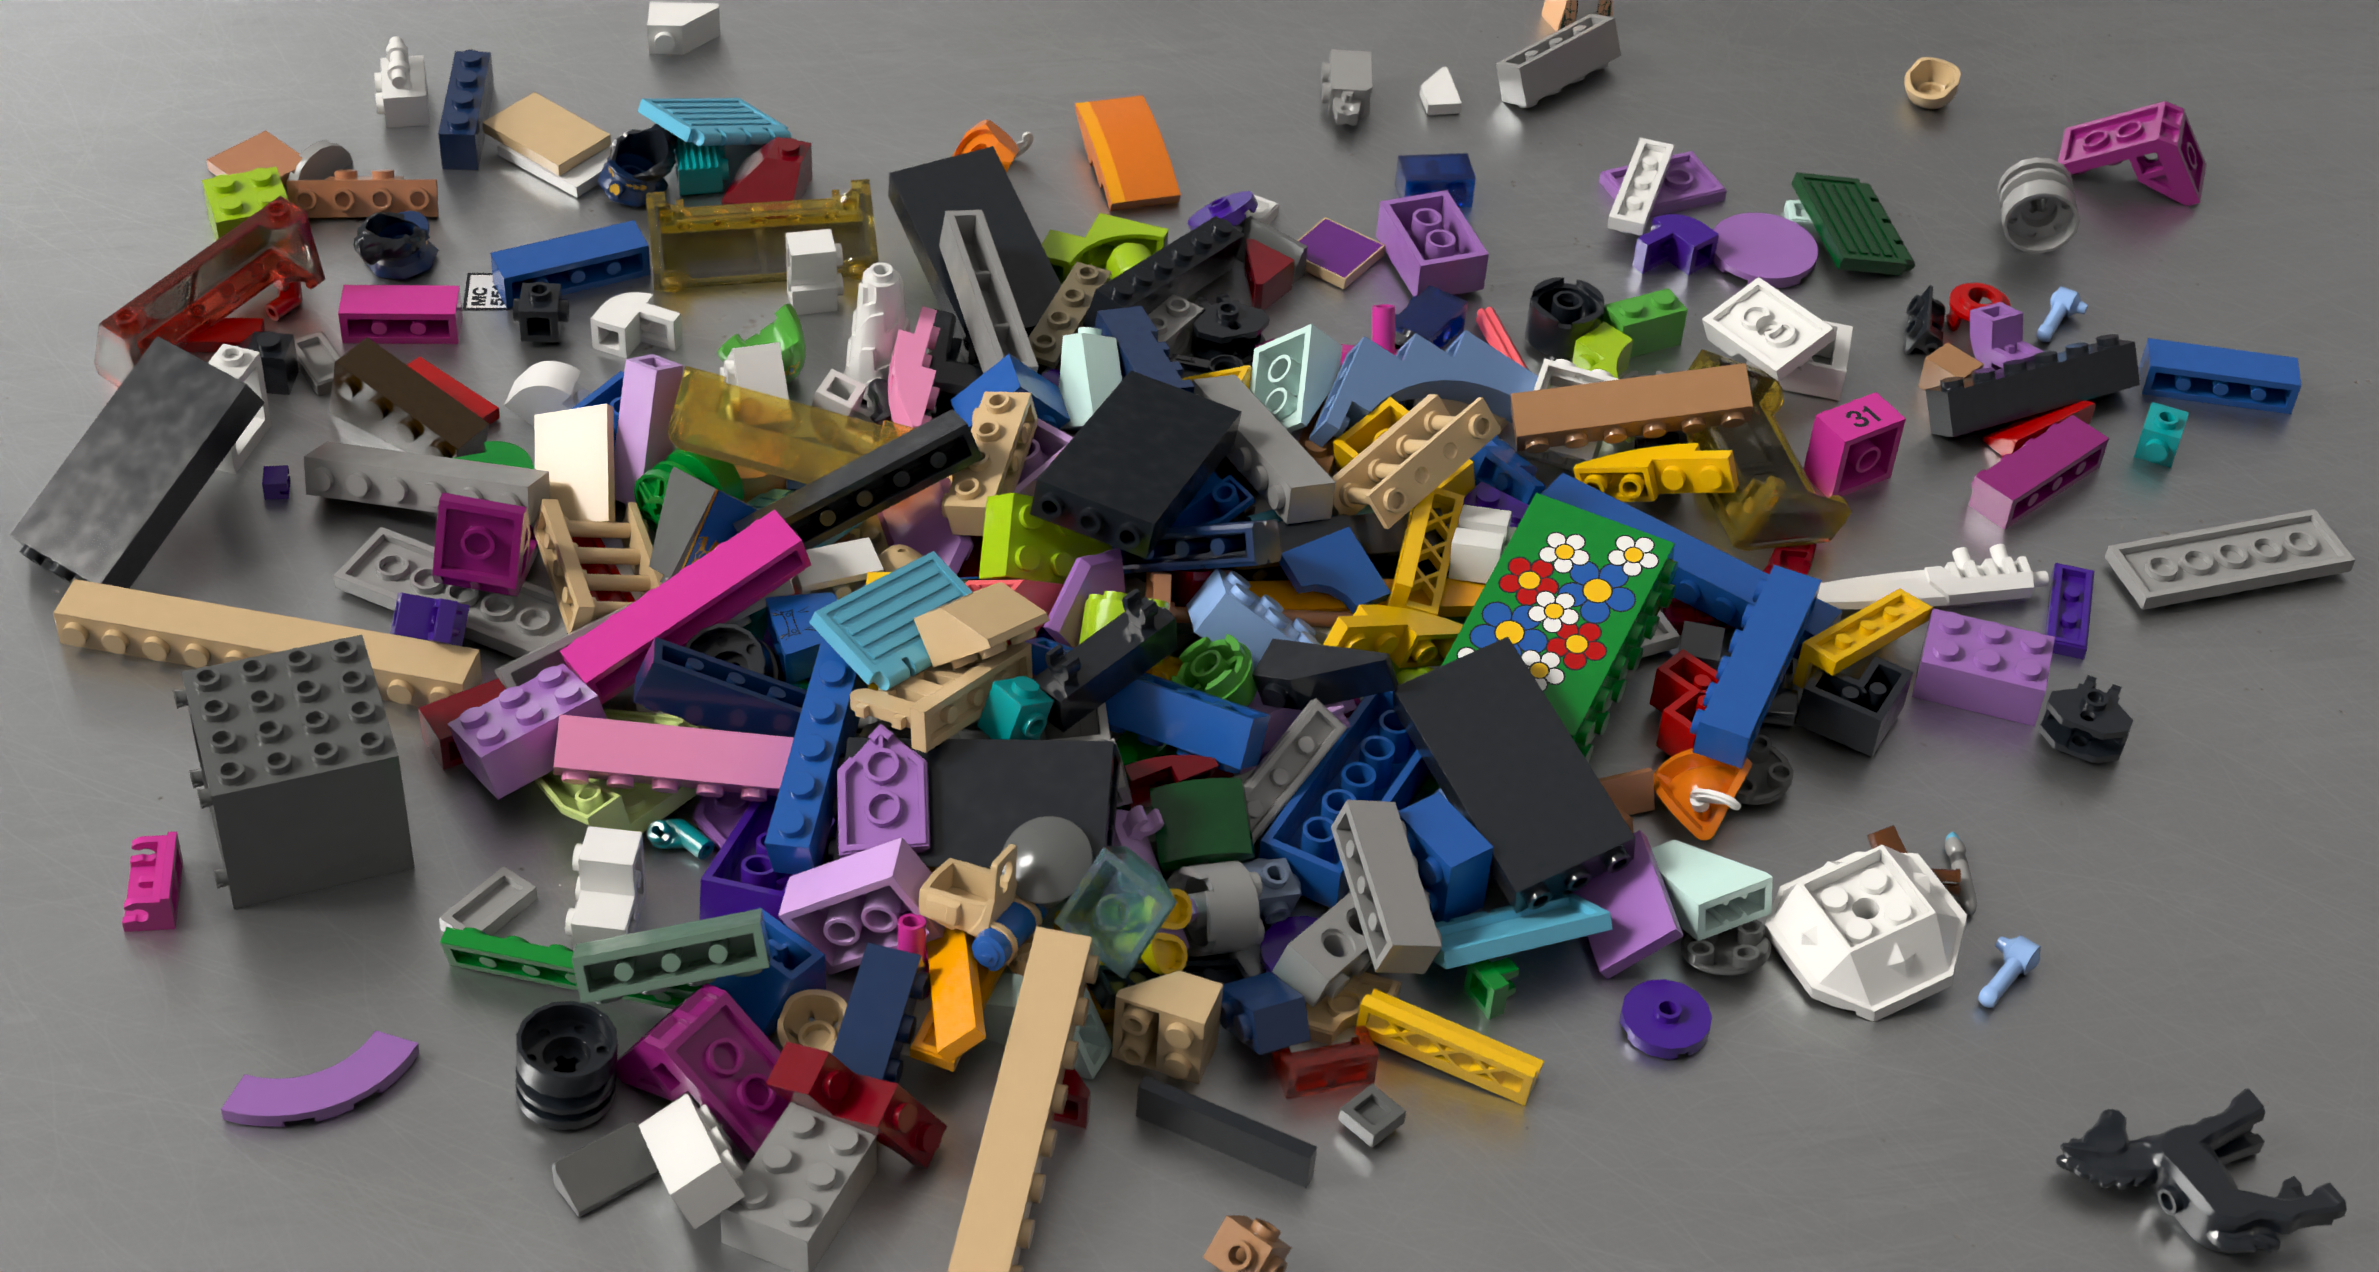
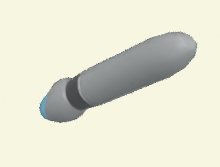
[1945,832,1977,915]

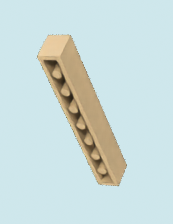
[948,927,1100,1272]

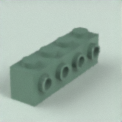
[572,908,771,1004]

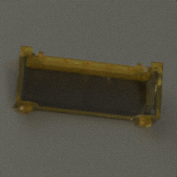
[646,179,879,292]
[1686,349,1852,551]

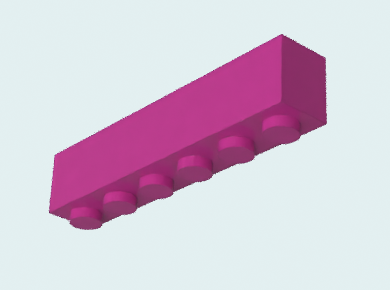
[560,510,812,705]

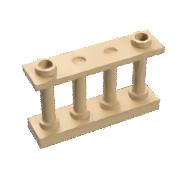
[1332,394,1502,529]
[533,499,663,634]

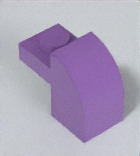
[1970,302,2044,370]

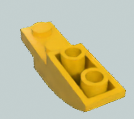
[1573,443,1739,502]
[1323,605,1463,668]

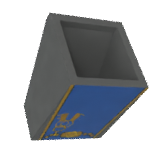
[649,467,758,583]

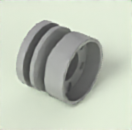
[1997,157,2080,254]

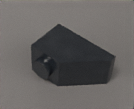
[237,331,299,395]

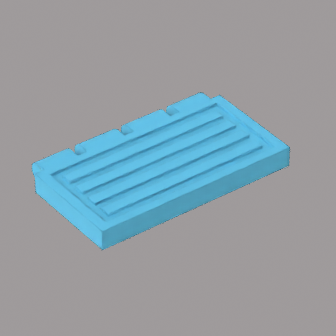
[638,98,792,146]
[809,551,972,691]
[1433,893,1613,969]

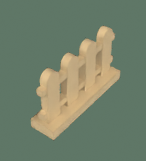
[850,642,1032,753]

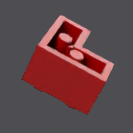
[1649,649,1719,757]

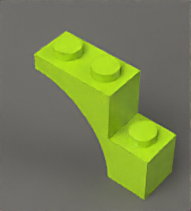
[1042,213,1169,285]
[1572,322,1635,443]

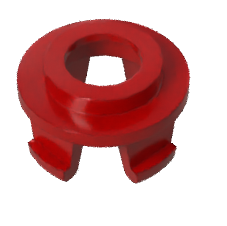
[1946,283,2010,331]

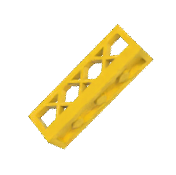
[1388,487,1465,616]
[1792,588,1933,688]
[1354,989,1544,1106]

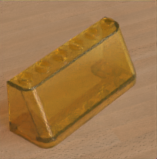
[668,366,915,505]

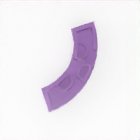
[221,1030,420,1127]

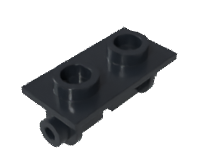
[1904,285,1946,355]

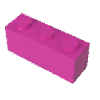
[338,285,463,344]

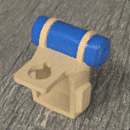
[919,844,1047,971]

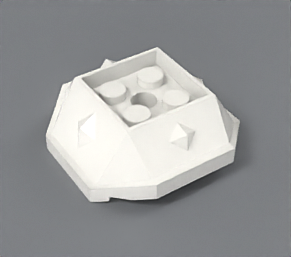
[1765,844,1967,1022]

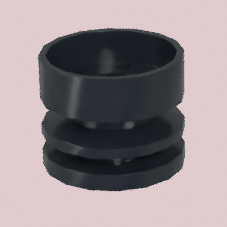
[685,623,786,682]
[515,1001,618,1130]

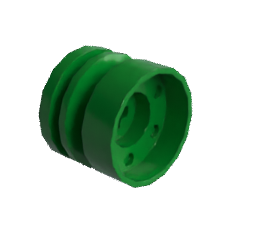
[634,439,744,533]

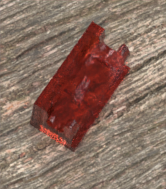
[1271,1025,1379,1100]

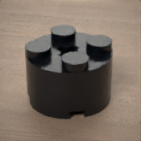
[1525,277,1604,361]

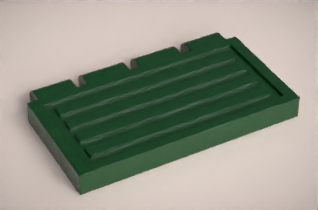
[1791,172,1915,275]

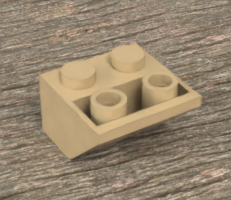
[914,582,1050,669]
[1112,971,1223,1084]

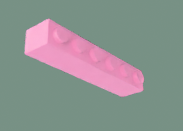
[553,714,794,802]

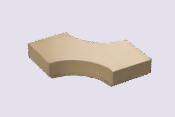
[1305,972,1402,1046]

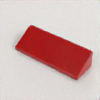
[1983,401,2096,456]

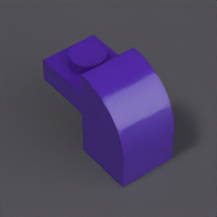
[1632,214,1719,276]
[390,593,470,646]

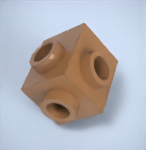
[1203,1215,1292,1272]

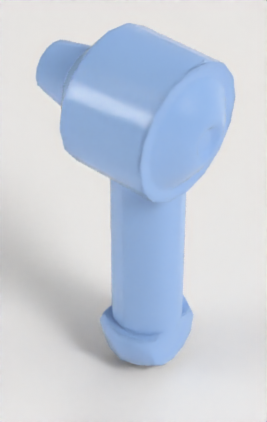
[2036,286,2088,342]
[1978,935,2041,1008]

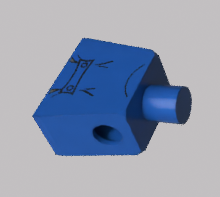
[765,592,837,684]

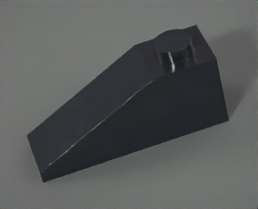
[1252,638,1398,710]

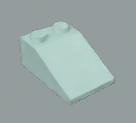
[1249,324,1342,433]

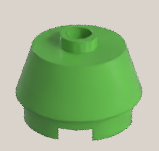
[1172,634,1257,707]

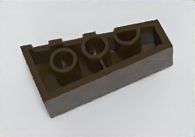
[329,337,490,458]

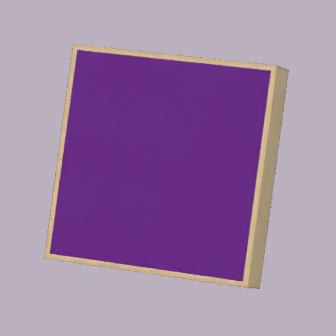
[1297,217,1385,289]

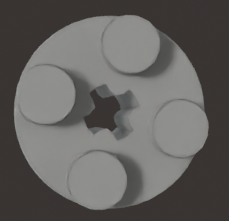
[1172,861,1264,957]

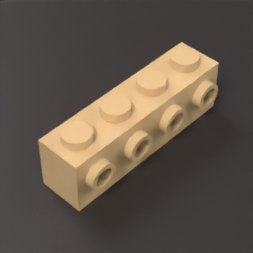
[941,391,1038,536]

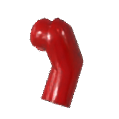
[265,272,303,321]

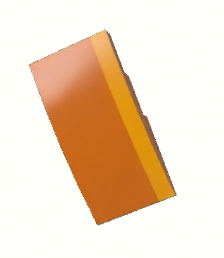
[1075,95,1181,211]

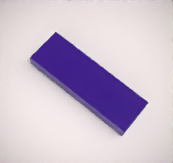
[2045,563,2095,660]

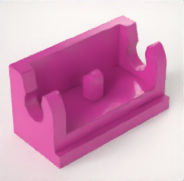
[122,831,183,932]

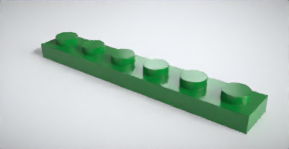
[440,927,710,1009]

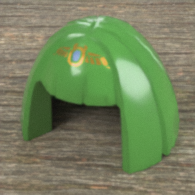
[716,304,806,384]

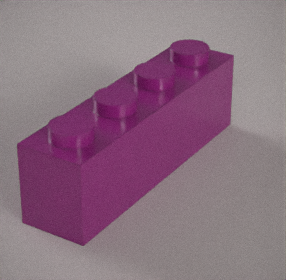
[1968,415,2109,530]

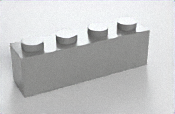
[1496,14,1621,108]
[1331,800,1442,974]

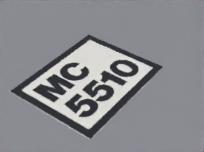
[462,273,512,311]

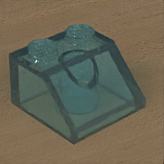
[1054,846,1177,979]

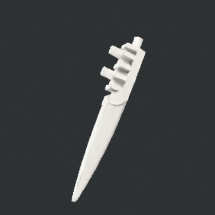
[1817,544,2049,609]

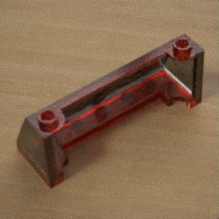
[94,196,325,388]

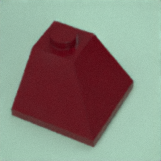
[721,137,812,220]

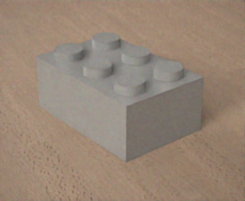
[720,1102,877,1272]

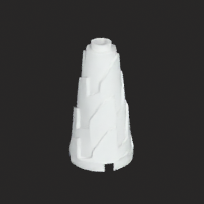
[843,262,911,409]

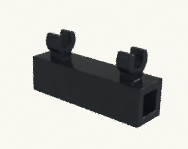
[1032,588,1178,733]

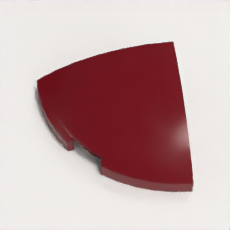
[1122,755,1219,811]

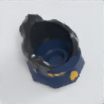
[597,124,678,207]
[353,211,439,279]

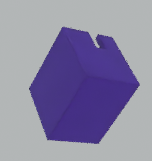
[262,465,291,500]

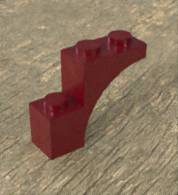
[766,1042,947,1169]

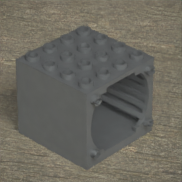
[173,635,415,909]

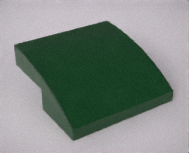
[1149,778,1255,872]

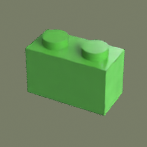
[1602,288,1688,358]

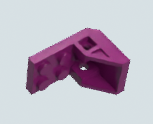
[2058,101,2207,206]
[432,493,539,597]
[616,983,789,1161]

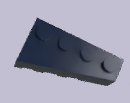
[1092,306,1195,393]

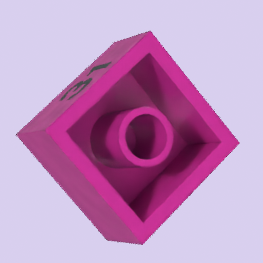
[1802,392,1906,501]

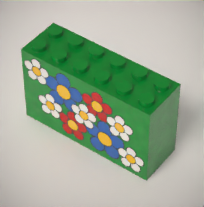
[1441,492,1678,763]

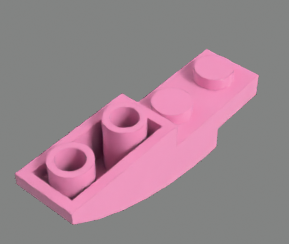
[888,306,940,437]

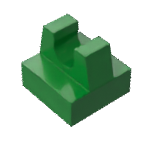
[1463,957,1520,1020]

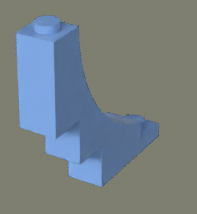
[1309,330,1538,447]

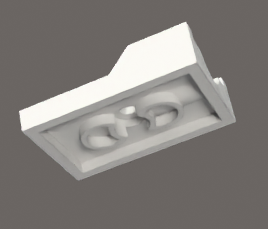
[1702,277,1836,382]

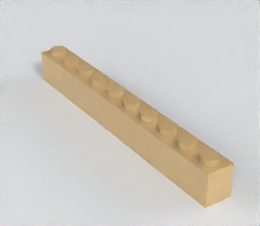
[53,579,483,707]

